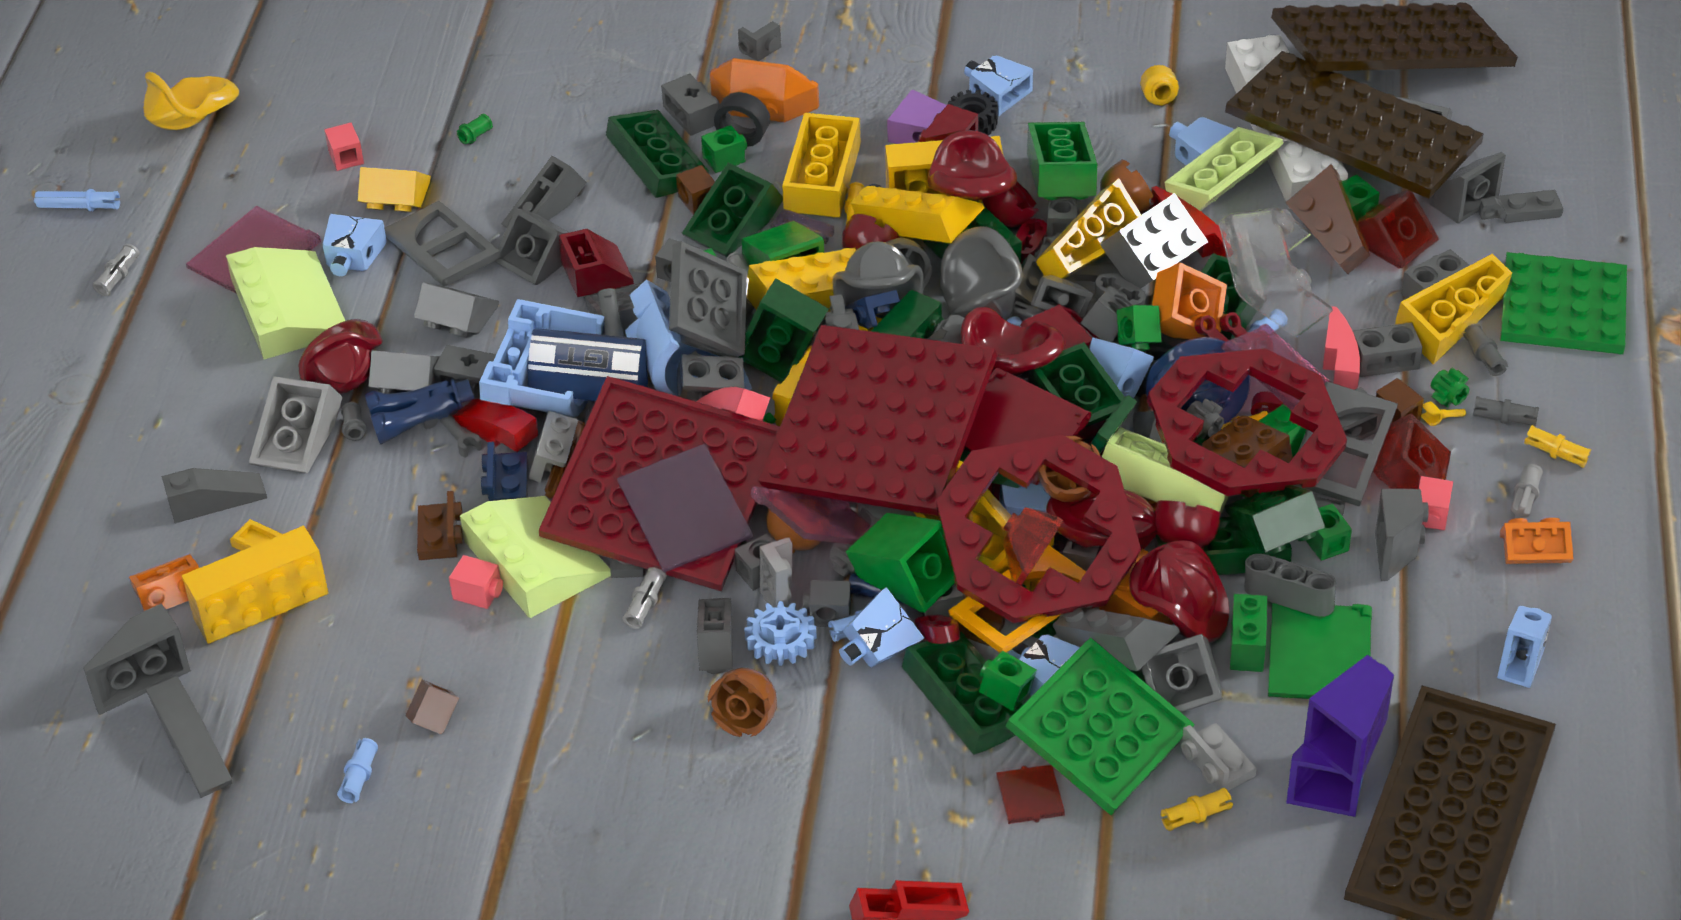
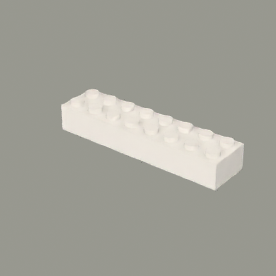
[1225,35,1348,209]

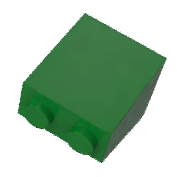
[741,221,824,267]
[846,513,955,613]

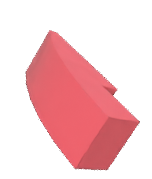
[1323,306,1360,390]
[696,387,770,421]

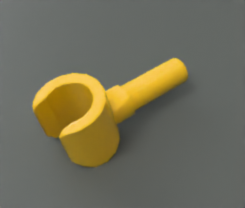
[1421,401,1466,426]

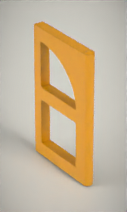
[948,544,1086,653]

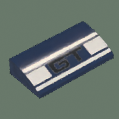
[528,328,648,401]

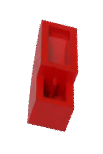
[452,399,538,452]
[849,880,969,920]

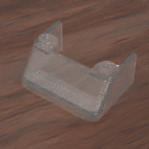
[1219,207,1333,338]

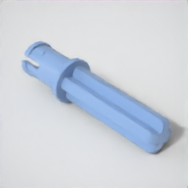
[34,189,120,211]

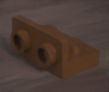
[417,491,463,560]

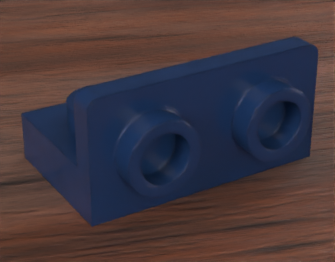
[845,290,900,330]
[481,442,528,501]

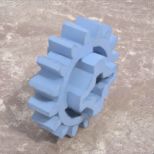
[744,601,817,666]

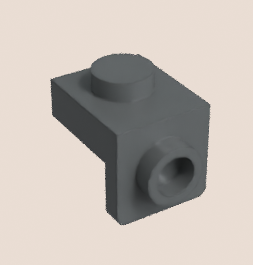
[738,21,781,61]

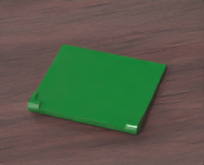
[1268,603,1372,699]

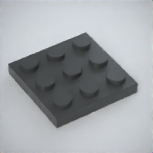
[669,241,747,357]

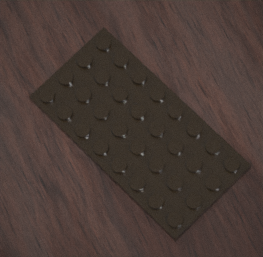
[1271,2,1518,72]
[1225,51,1484,199]
[1344,685,1556,920]

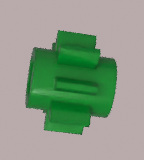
[1430,367,1470,408]

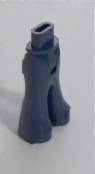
[365,379,475,445]

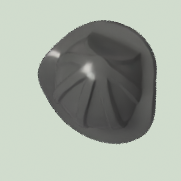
[940,227,1023,320]
[832,241,923,319]

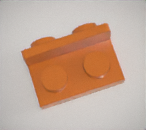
[1500,518,1574,564]
[129,554,199,611]

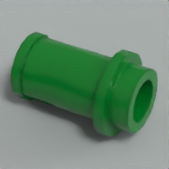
[457,113,493,144]

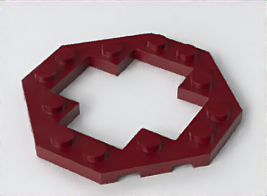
[1147,348,1347,496]
[936,434,1141,623]

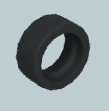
[714,92,770,147]

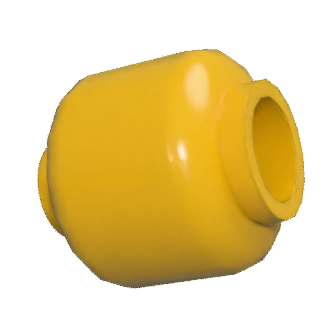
[1140,65,1179,106]

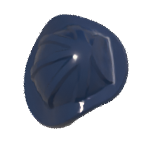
[1146,337,1251,424]

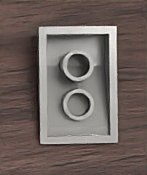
[249,376,342,474]

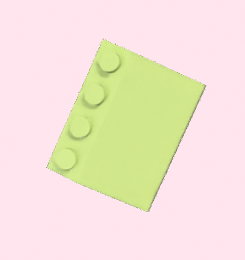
[226,247,345,360]
[460,496,611,618]

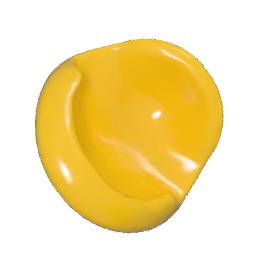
[143,71,239,130]

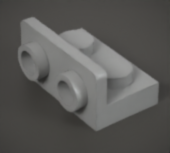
[528,411,578,482]
[760,538,792,608]
[1181,723,1257,791]

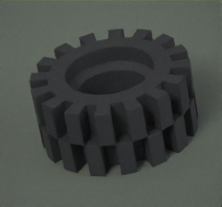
[948,90,998,135]

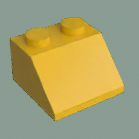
[358,167,431,212]

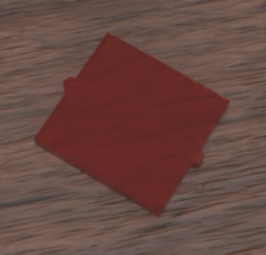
[996,765,1065,824]

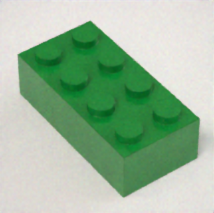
[1027,122,1098,200]

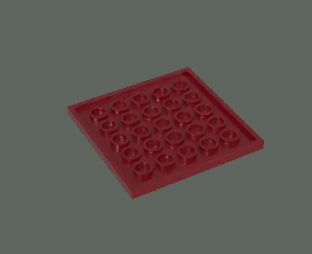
[759,325,998,516]
[539,376,780,592]

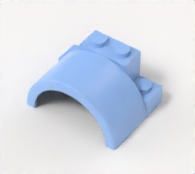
[625,279,752,396]
[479,299,604,418]

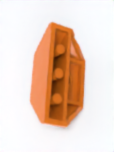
[710,58,819,122]

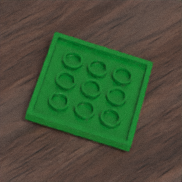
[1500,252,1627,354]
[1005,638,1195,816]

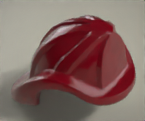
[928,130,1017,202]
[961,307,1065,376]
[298,319,383,394]
[1046,490,1156,550]
[1129,541,1229,643]

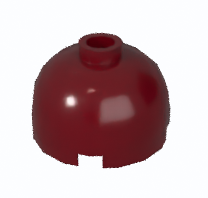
[982,181,1039,228]
[842,214,900,250]
[1154,500,1220,548]

